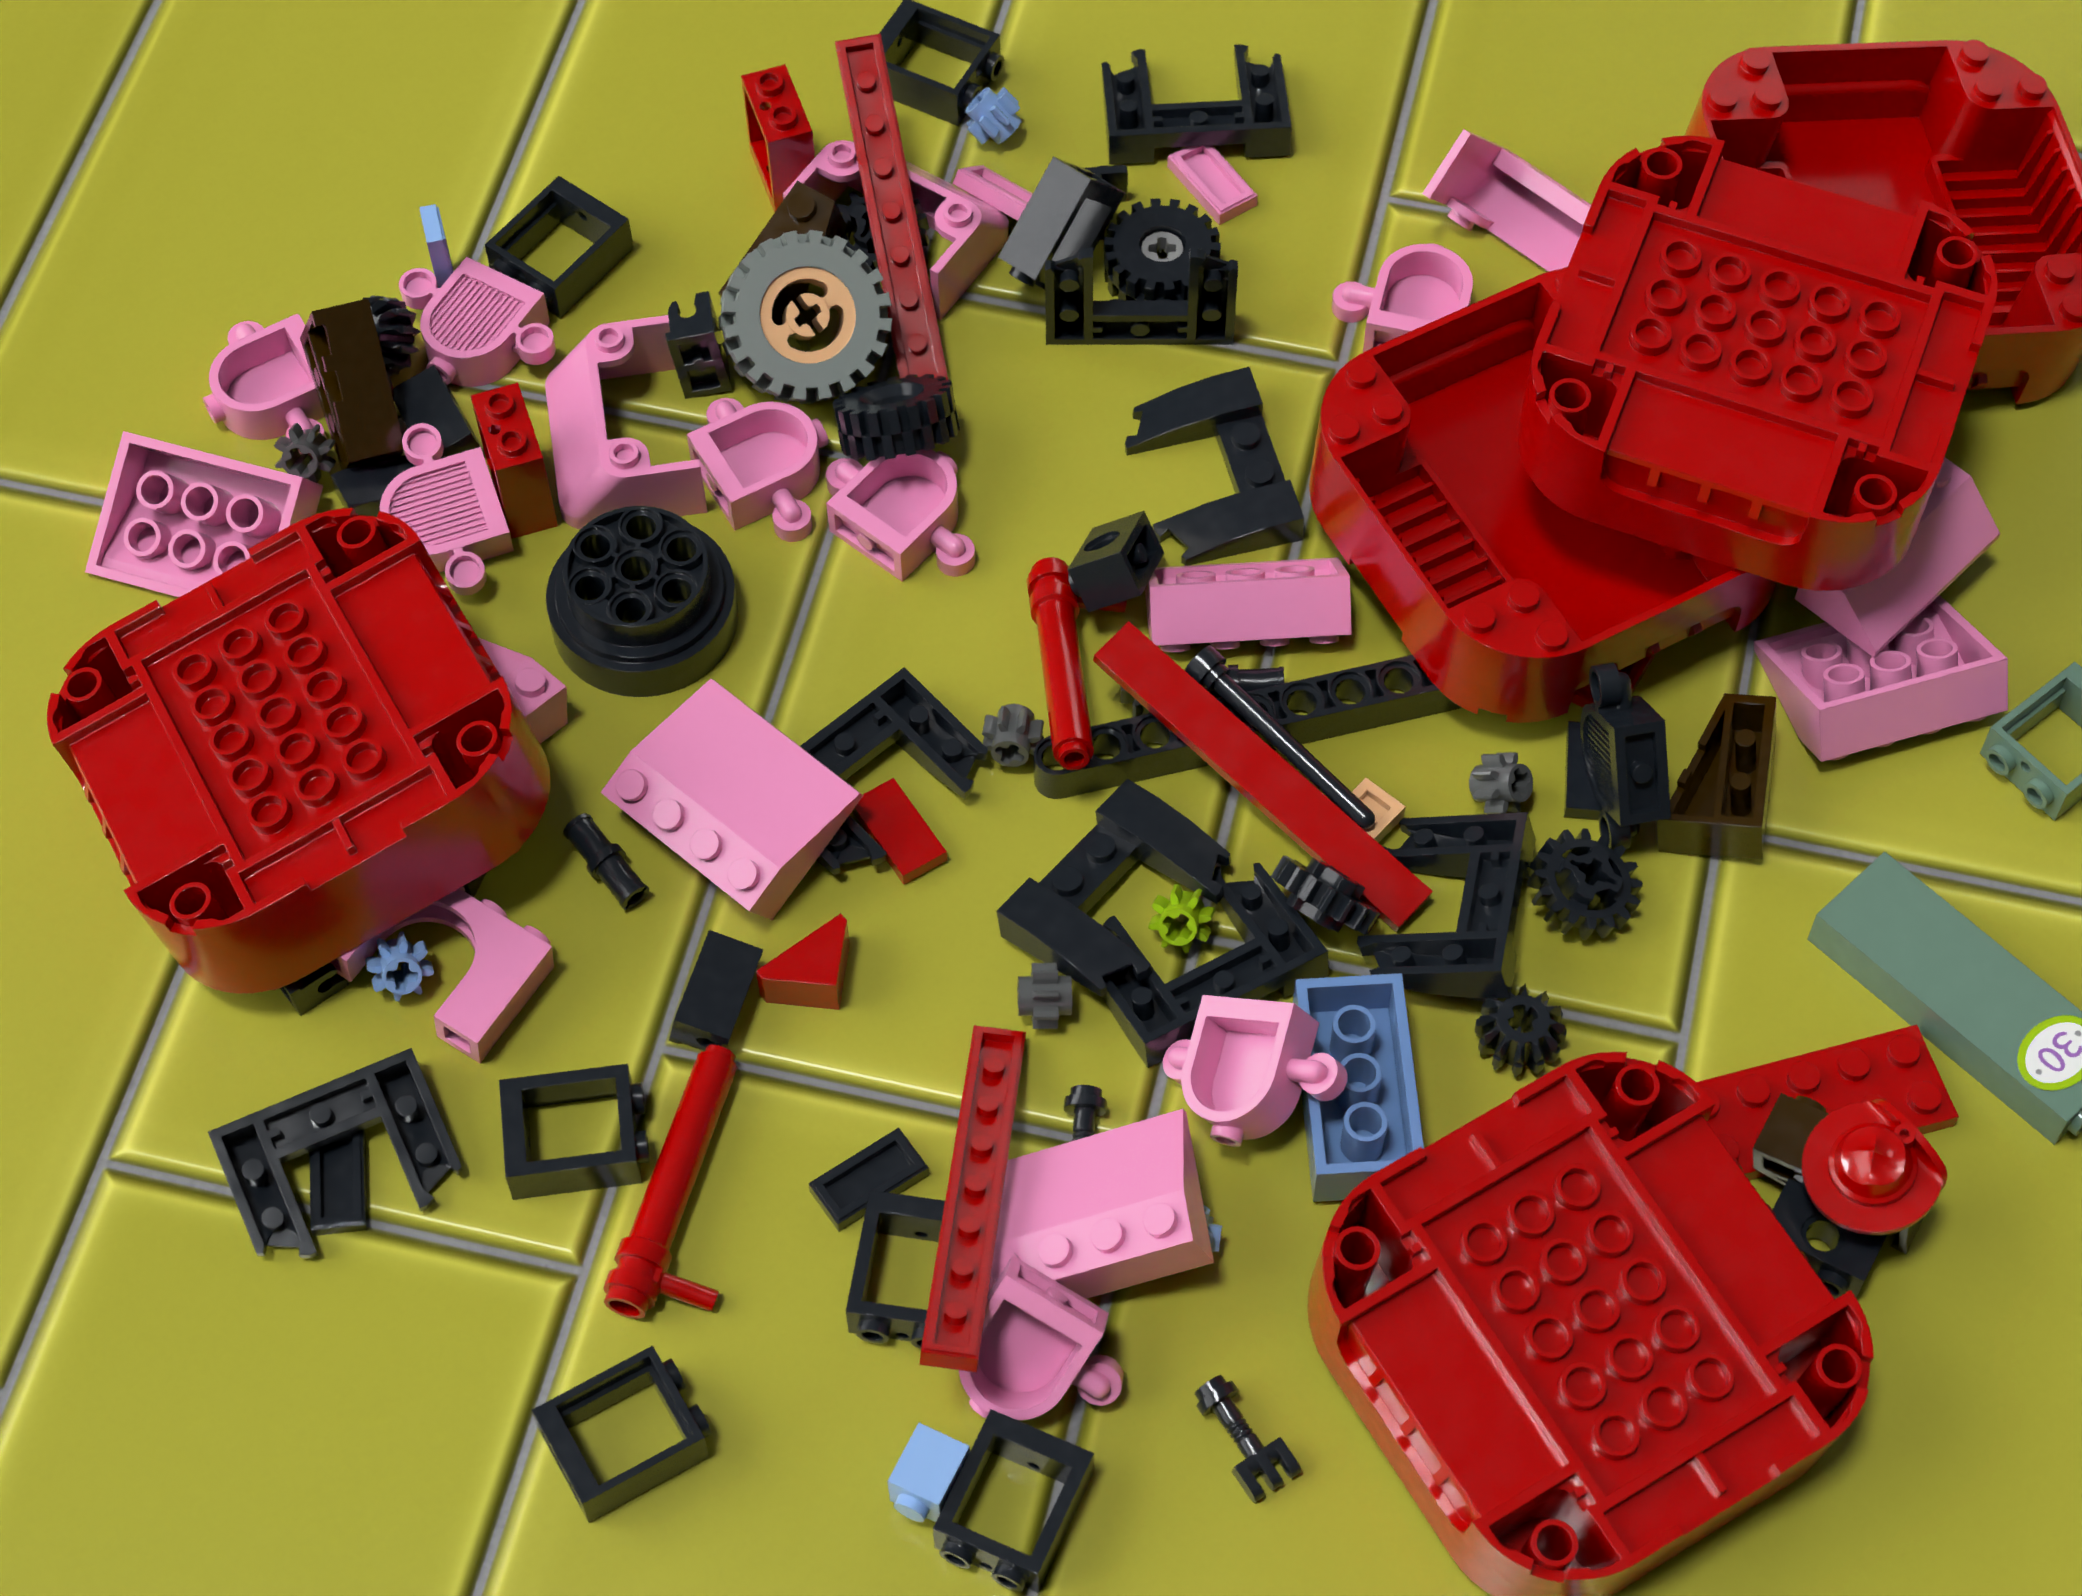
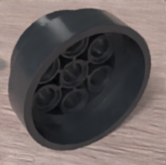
[546,506,739,697]

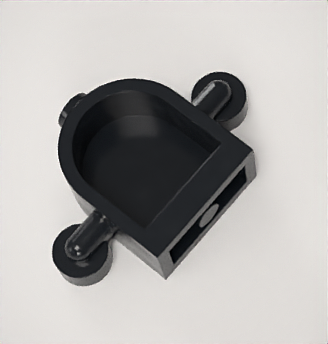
[1580,662,1671,850]

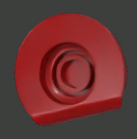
[1802,1099,1947,1235]

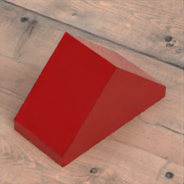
[756,913,850,1010]

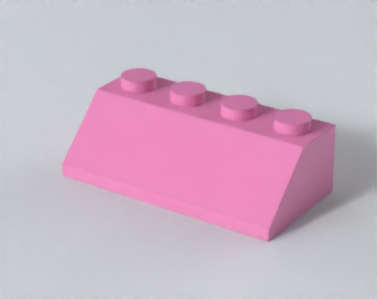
[1795,457,2000,657]
[1145,557,1352,652]

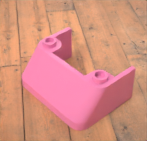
[1422,129,1591,272]
[783,140,1009,321]
[545,315,708,529]

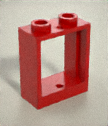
[741,64,815,213]
[470,382,558,539]

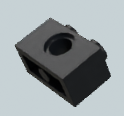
[1067,511,1164,612]
[1772,1178,1888,1298]

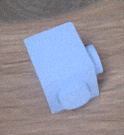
[887,1423,970,1522]

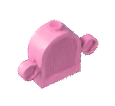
[1332,243,1473,352]
[399,257,556,387]
[203,313,327,458]
[687,398,829,542]
[379,423,514,595]
[826,449,975,582]
[1163,995,1348,1146]
[959,1255,1124,1420]

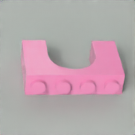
[329,886,554,1063]

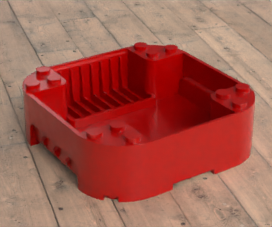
[1684,40,2082,404]
[1518,135,1998,591]
[1309,267,1777,723]
[47,508,550,994]
[1307,1052,1874,1596]

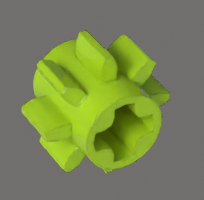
[1148,884,1215,953]

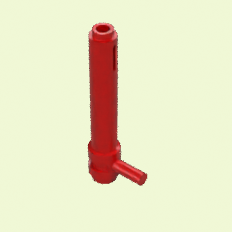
[1026,557,1127,770]
[603,1045,738,1319]

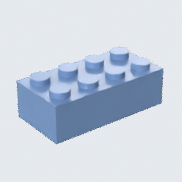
[1293,973,1424,1202]

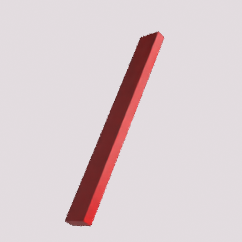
[835,33,948,380]
[1093,621,1433,932]
[919,1025,1026,1372]

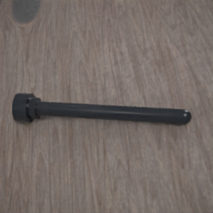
[1185,645,1375,829]

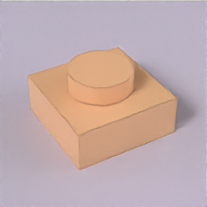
[1352,778,1406,843]

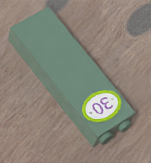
[1807,851,2082,1145]

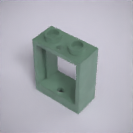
[1980,662,2082,821]

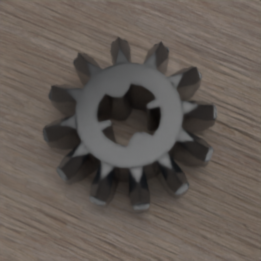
[363,295,421,377]
[1474,984,1567,1078]

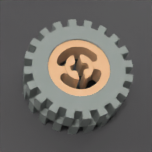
[718,230,892,404]

